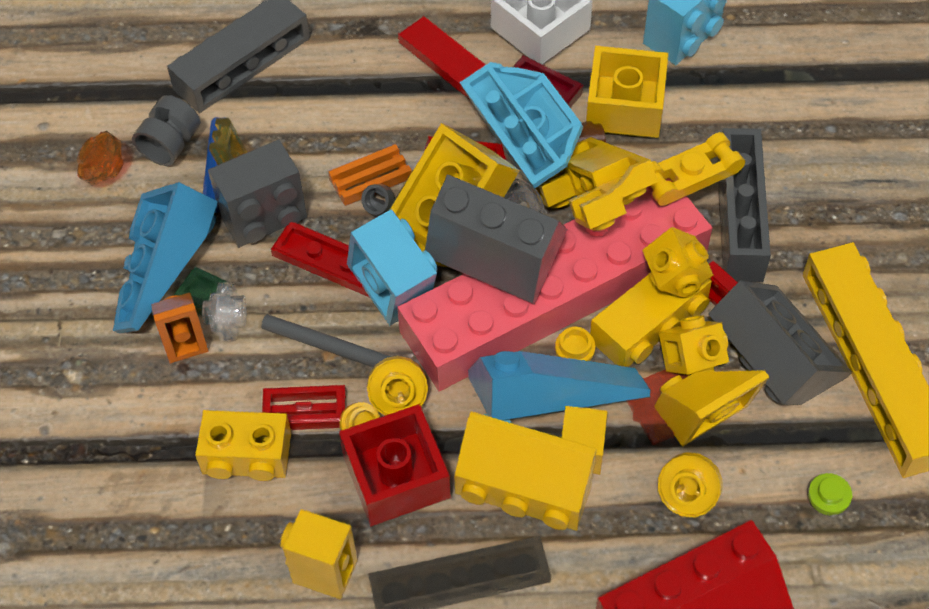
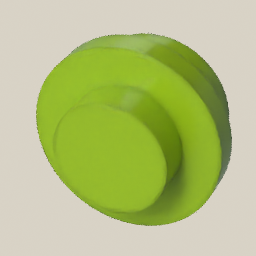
[808,473,853,516]

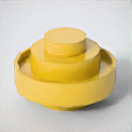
[367,356,428,416]
[658,452,723,518]

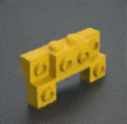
[531,137,658,231]

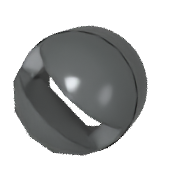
[361,184,395,215]

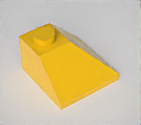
[654,370,770,447]

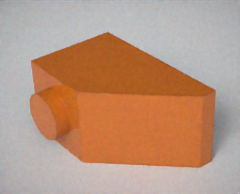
[151,293,209,364]

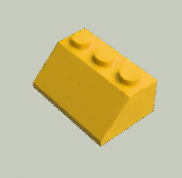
[390,123,520,268]
[454,411,597,531]

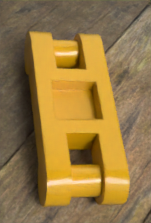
[651,132,745,206]

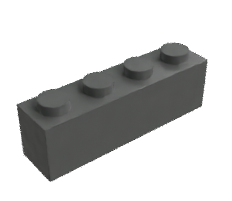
[167,0,310,114]
[717,128,771,282]

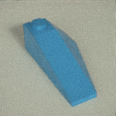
[113,182,218,334]
[468,351,651,420]

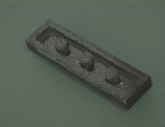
[368,536,551,609]

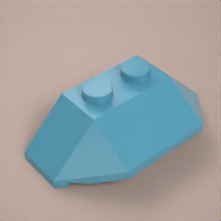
[460,62,583,189]

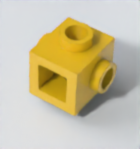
[642,227,713,297]
[659,315,729,375]

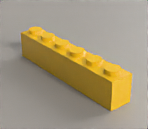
[802,242,929,478]

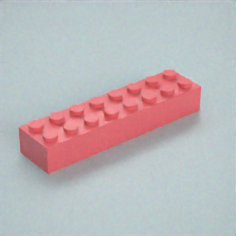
[397,178,712,392]

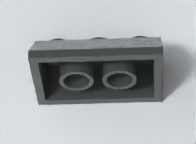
[425,174,568,304]
[708,280,853,405]

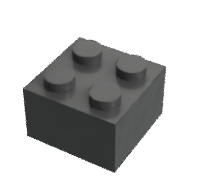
[208,139,307,248]

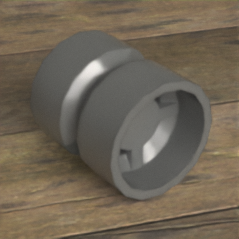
[132,95,201,166]

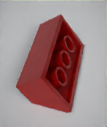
[596,520,794,609]

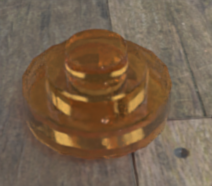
[77,131,124,185]

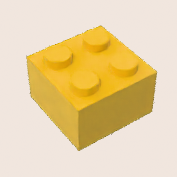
[586,46,668,138]

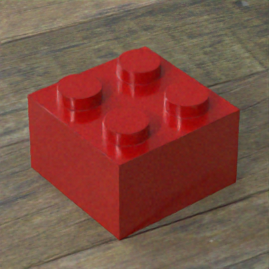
[339,404,451,527]

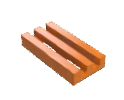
[328,144,412,206]

